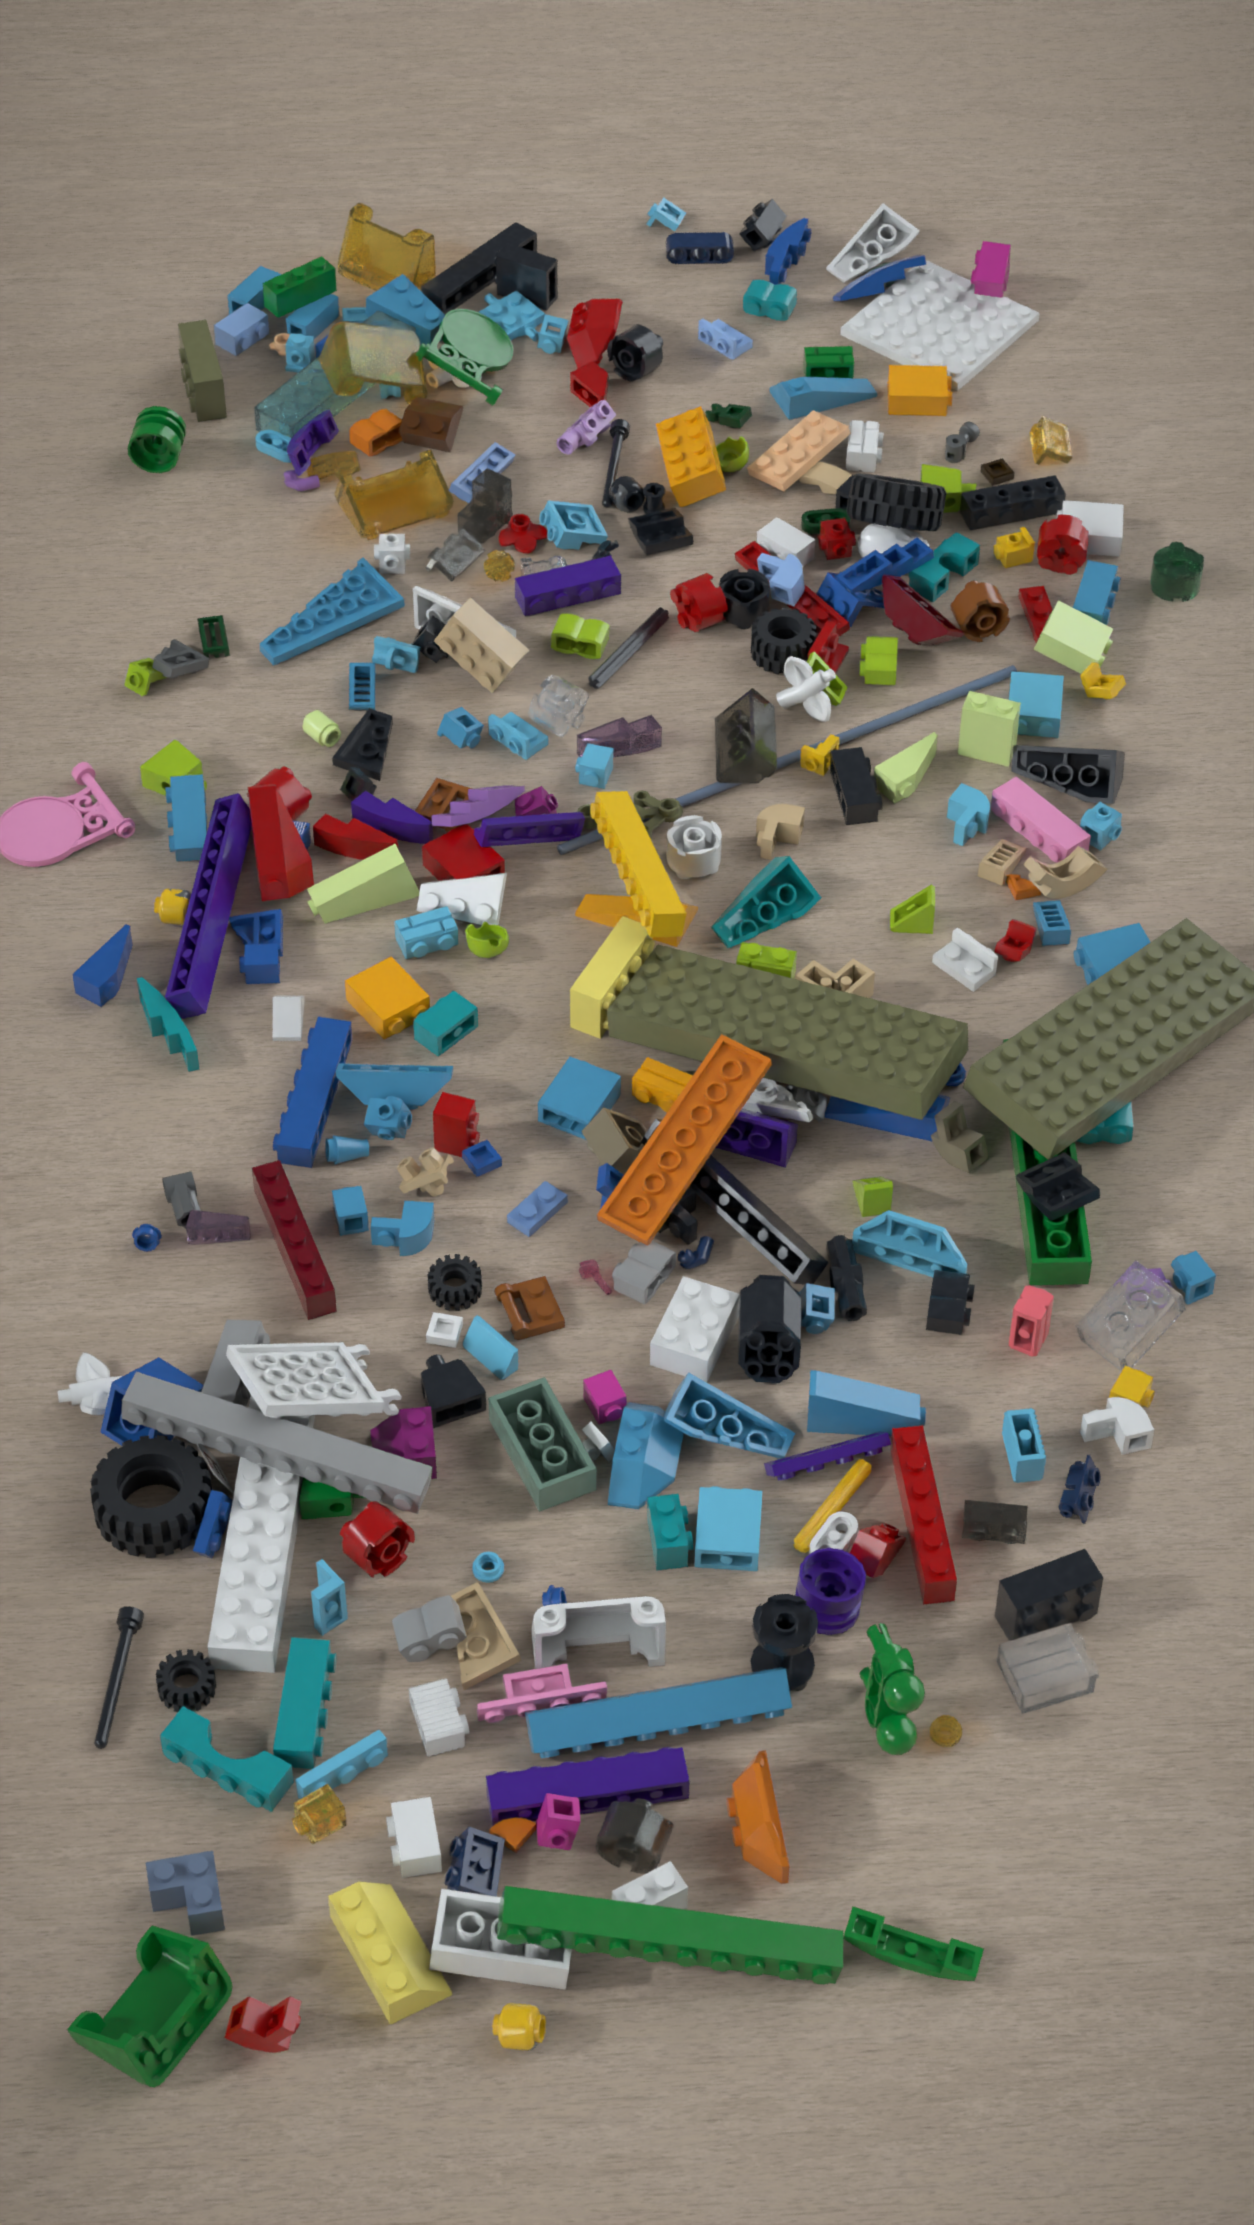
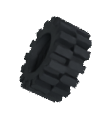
[428,1254,482,1311]
[156,1649,216,1712]

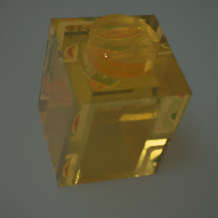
[292,1784,347,1845]

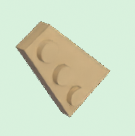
[451,1582,522,1690]

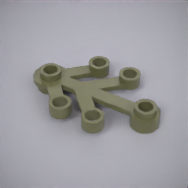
[577,791,683,839]

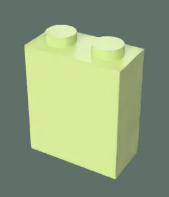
[1034,600,1113,674]
[958,691,1021,767]

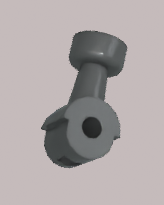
[945,421,980,463]

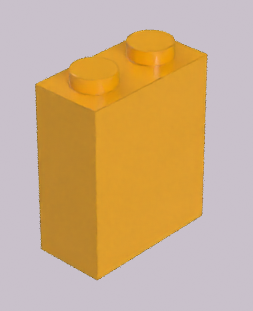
[887,365,952,416]
[345,956,430,1040]

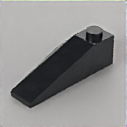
[1012,745,1125,804]

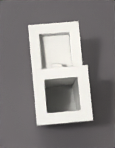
[1080,1397,1154,1455]

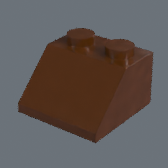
[399,397,464,453]

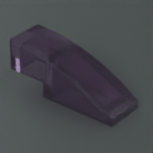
[577,715,662,757]

